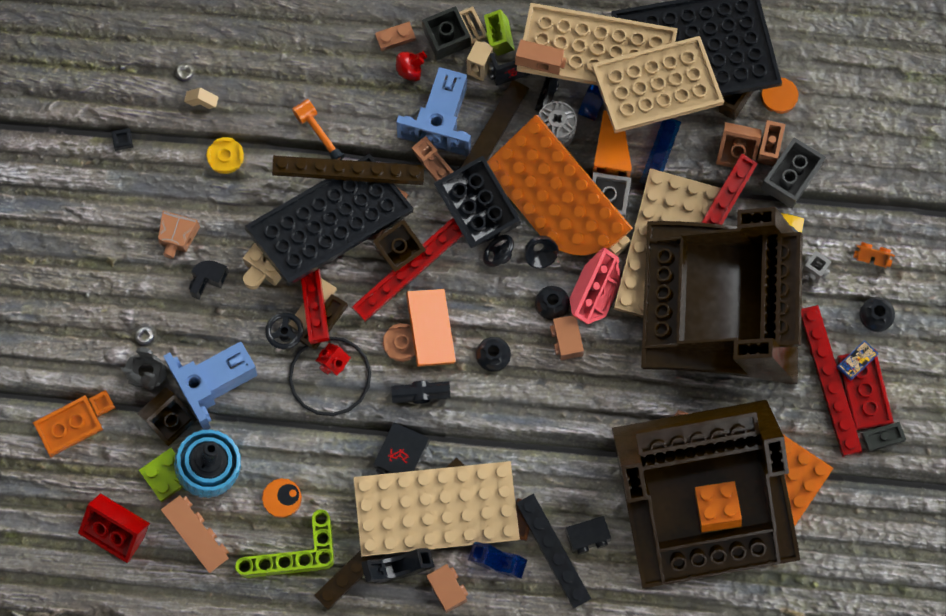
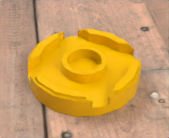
[206,137,244,174]

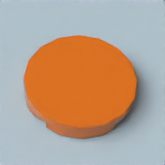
[761,78,799,114]

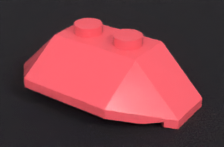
[569,248,621,324]

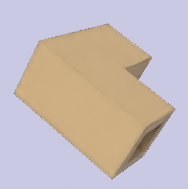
[184,88,218,109]

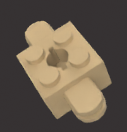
[243,243,282,290]

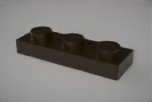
[300,294,348,351]

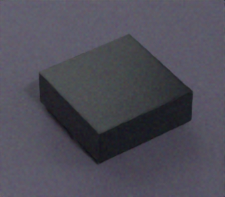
[112,128,134,151]

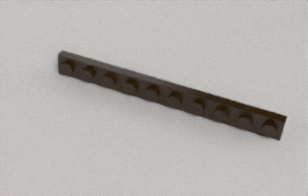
[314,457,465,610]

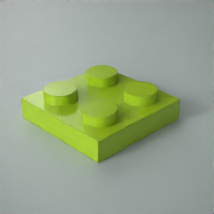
[139,448,183,503]

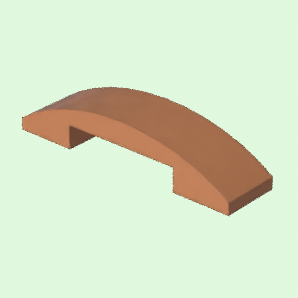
[411,136,454,181]

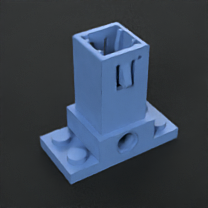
[396,67,471,156]
[163,342,258,430]

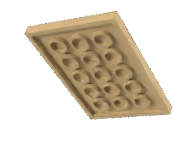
[592,36,724,133]

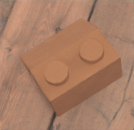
[716,122,762,168]

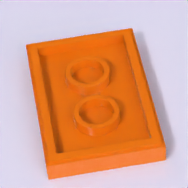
[33,395,103,457]

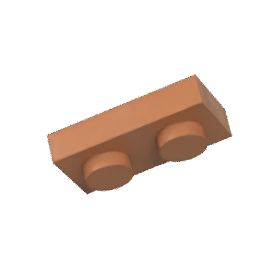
[375,21,416,52]

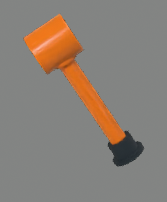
[292,99,345,160]

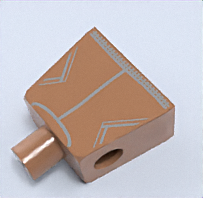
[158,211,200,259]

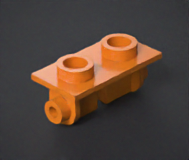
[853,242,895,268]

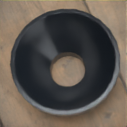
[524,236,559,269]
[535,286,570,320]
[859,297,895,332]
[476,337,511,372]

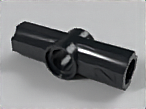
[391,381,451,404]

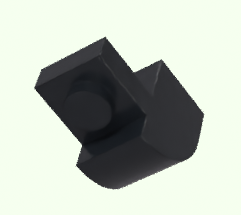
[189,260,229,299]

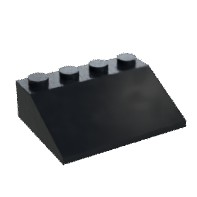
[434,156,521,248]

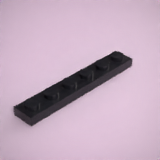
[516,493,591,609]

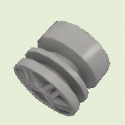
[538,101,577,147]

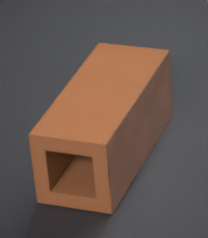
[515,39,567,75]

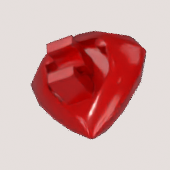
[396,51,428,82]

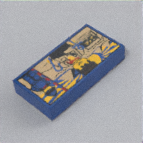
[837,340,878,381]

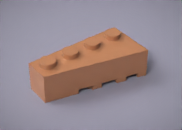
[161,495,229,573]

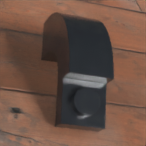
[361,548,435,583]

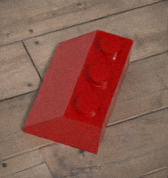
[78,493,150,563]

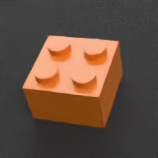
[695,481,742,533]

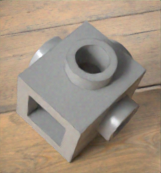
[802,251,831,283]

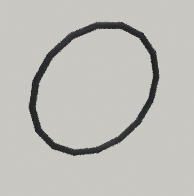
[289,336,371,416]

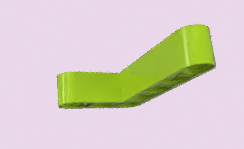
[235,509,335,578]

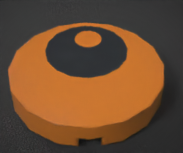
[262,478,302,518]

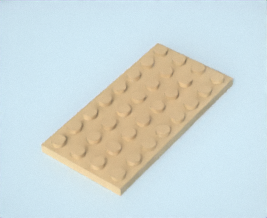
[517,3,678,86]
[613,168,721,317]
[353,461,520,557]

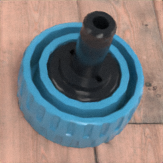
[174,429,241,498]

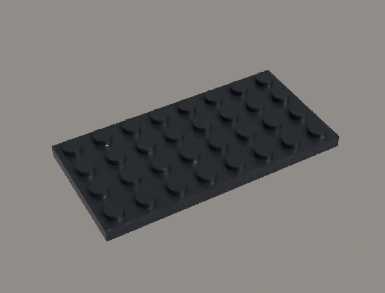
[245,154,414,286]

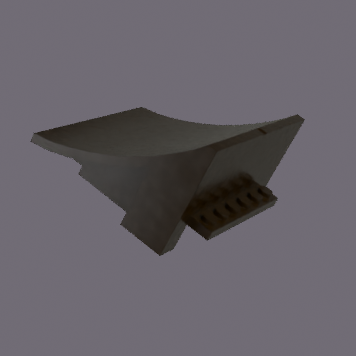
[641,207,803,385]
[612,399,800,589]

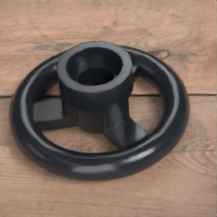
[483,235,514,267]
[265,312,304,349]

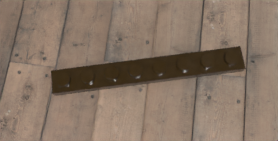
[272,155,424,185]

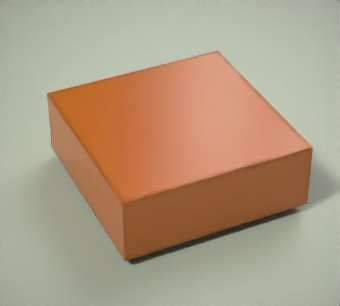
[89,390,115,417]

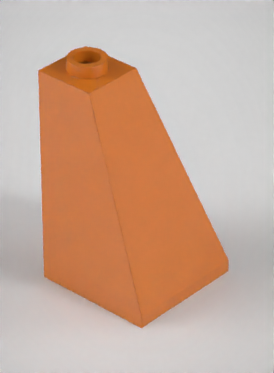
[592,110,632,179]

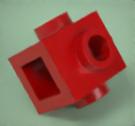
[315,342,351,376]

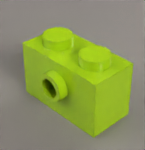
[484,9,514,56]

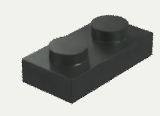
[861,422,906,453]

